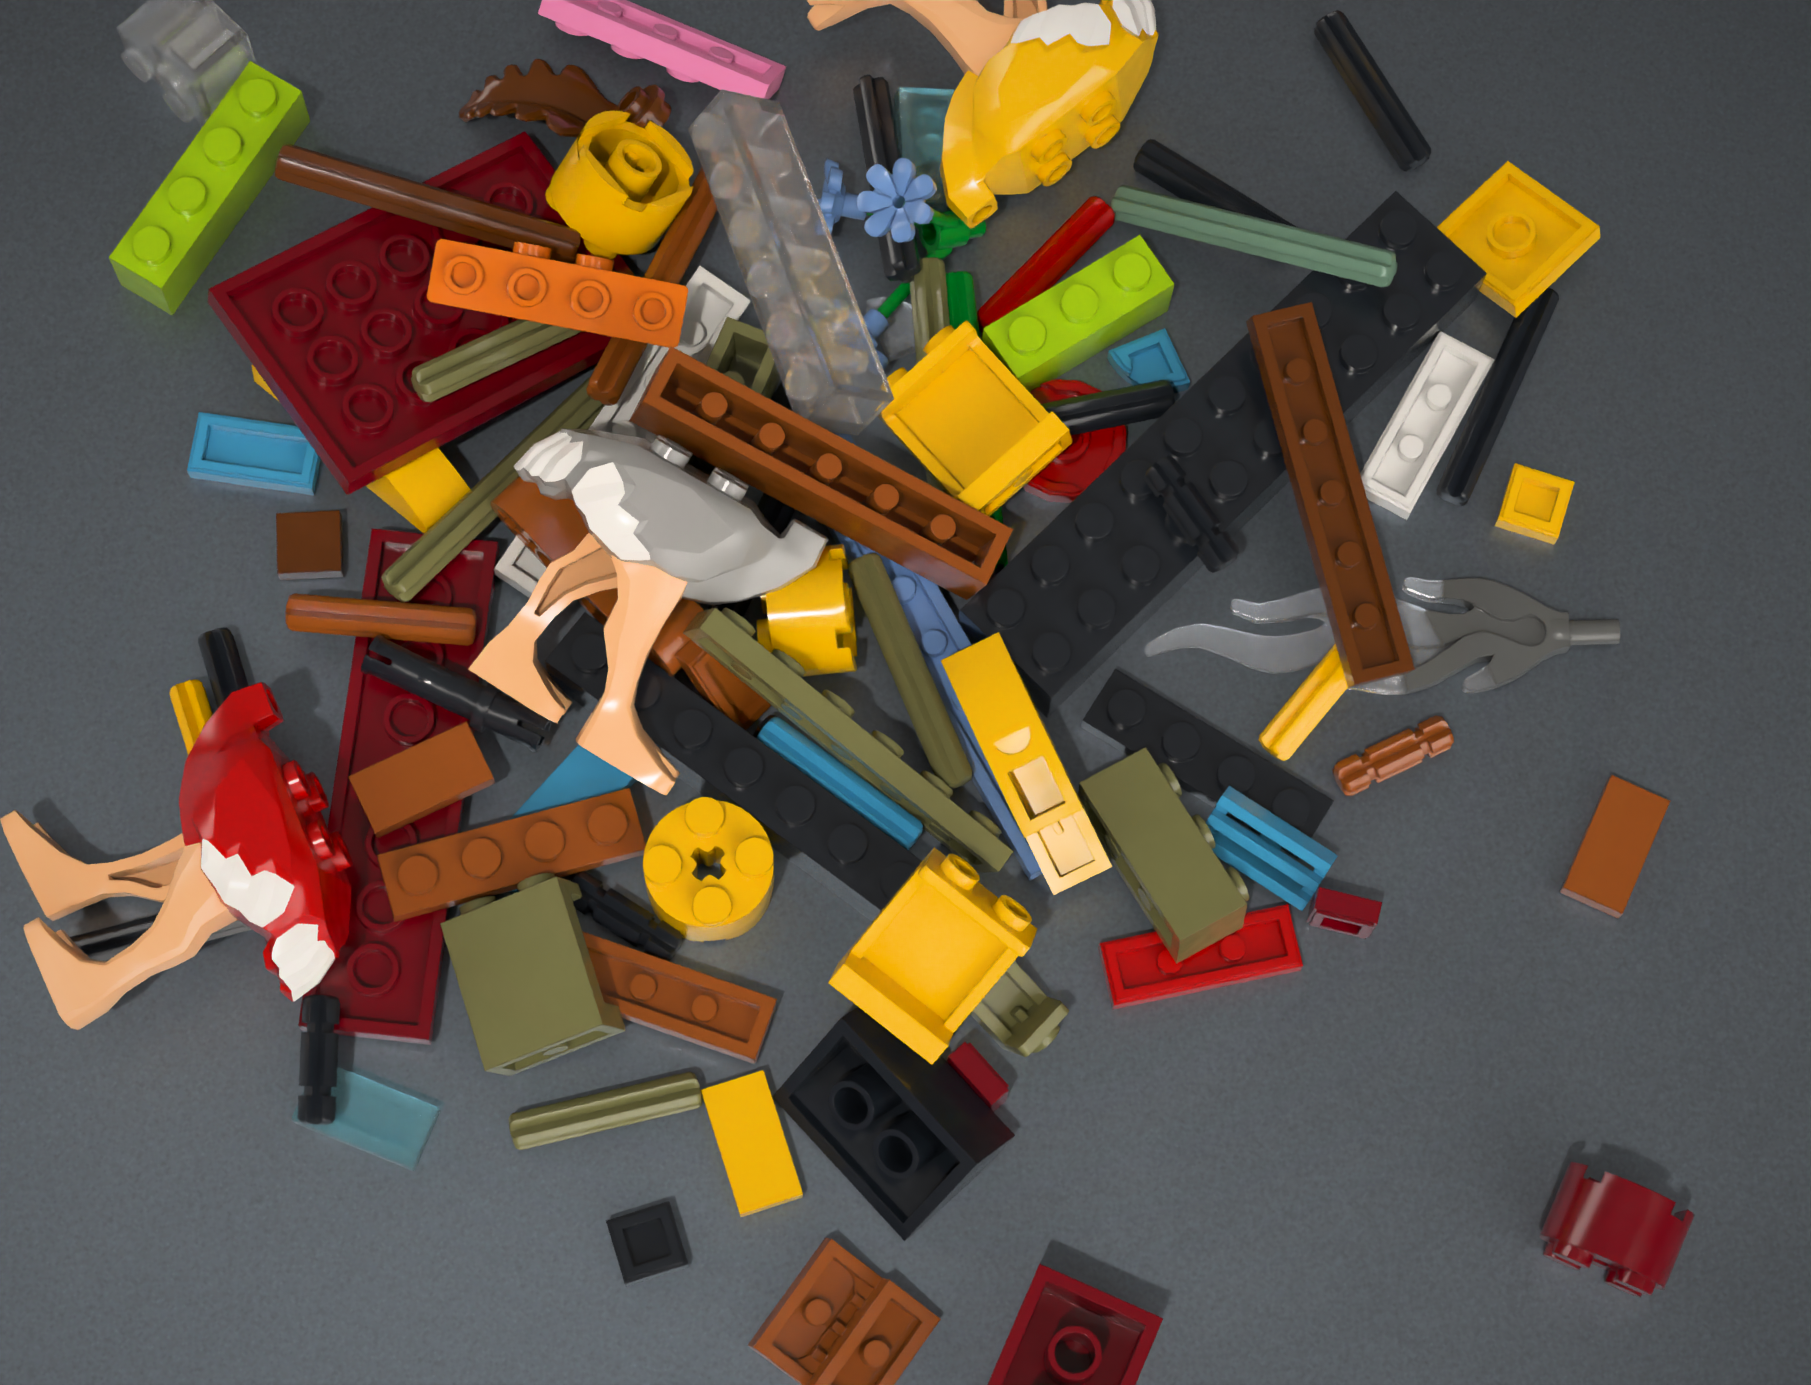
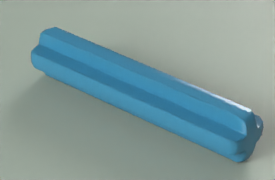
[757,717,923,850]

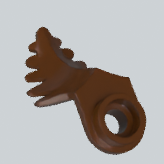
[458,59,672,138]

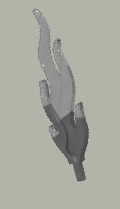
[1144,577,1620,695]

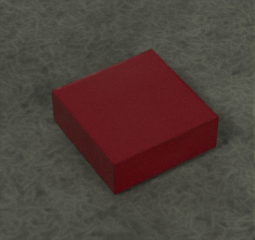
[1306,887,1382,939]
[947,1042,1009,1112]

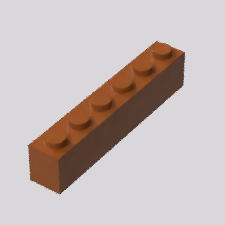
[629,346,1013,600]

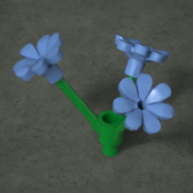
[810,158,986,379]

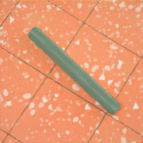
[1110,185,1398,288]

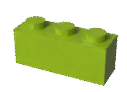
[982,235,1175,392]

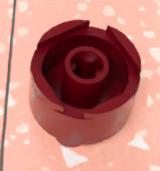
[1540,1162,1695,1298]

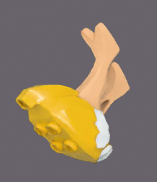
[807,0,1158,229]

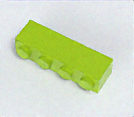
[109,61,310,315]

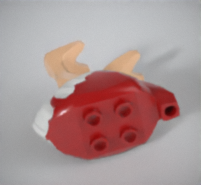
[0,682,353,1030]

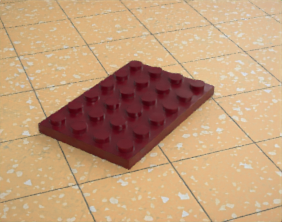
[207,131,635,495]

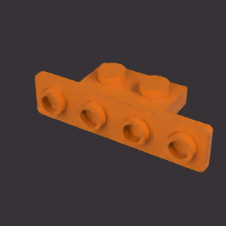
[427,239,688,348]

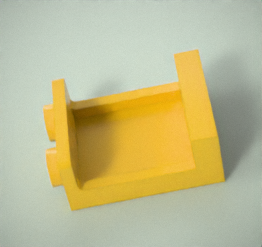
[873,320,1073,517]
[828,847,1037,1065]

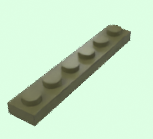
[683,608,1014,873]

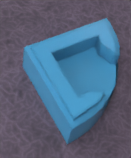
[1107,328,1190,393]

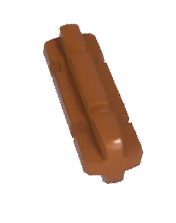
[1332,715,1454,796]

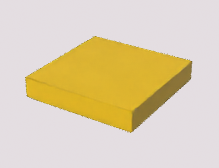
[1437,161,1600,318]

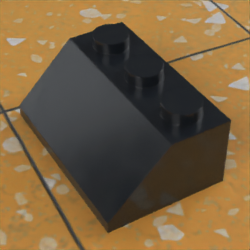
[772,1007,1015,1241]

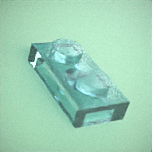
[893,87,955,212]

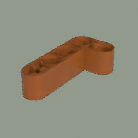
[490,476,704,677]

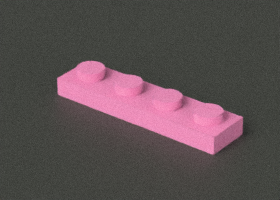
[538,0,787,107]

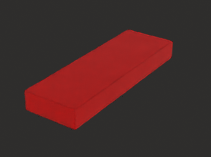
[1098,904,1303,1010]

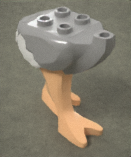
[468,428,828,796]

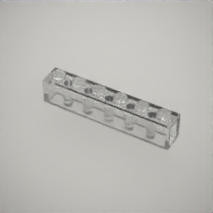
[688,89,894,436]

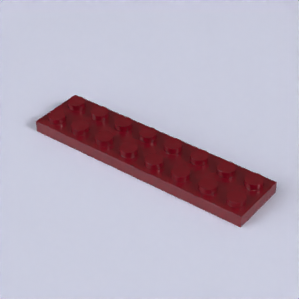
[298,528,500,1045]

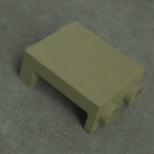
[440,873,626,1076]

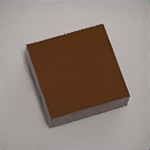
[276,510,343,580]

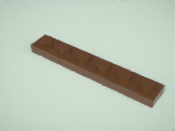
[1246,302,1415,688]

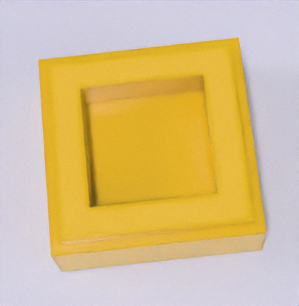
[1494,463,1575,545]

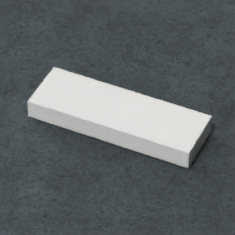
[1360,331,1495,520]

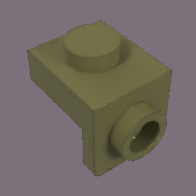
[970,961,1069,1057]

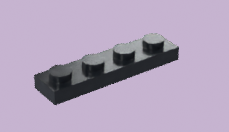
[1081,669,1334,859]

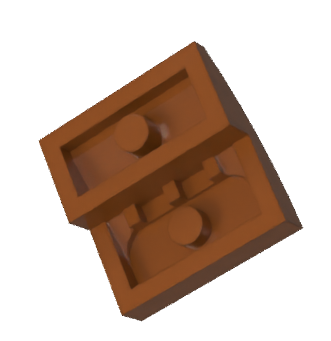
[747,1238,941,1385]

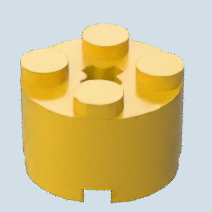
[545,111,694,260]
[757,544,857,677]
[643,797,774,942]

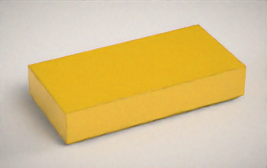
[701,1070,803,1218]

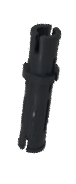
[361,634,553,753]

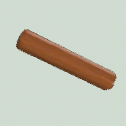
[285,593,477,646]

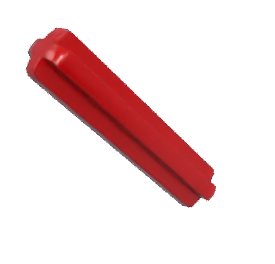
[977,196,1115,333]

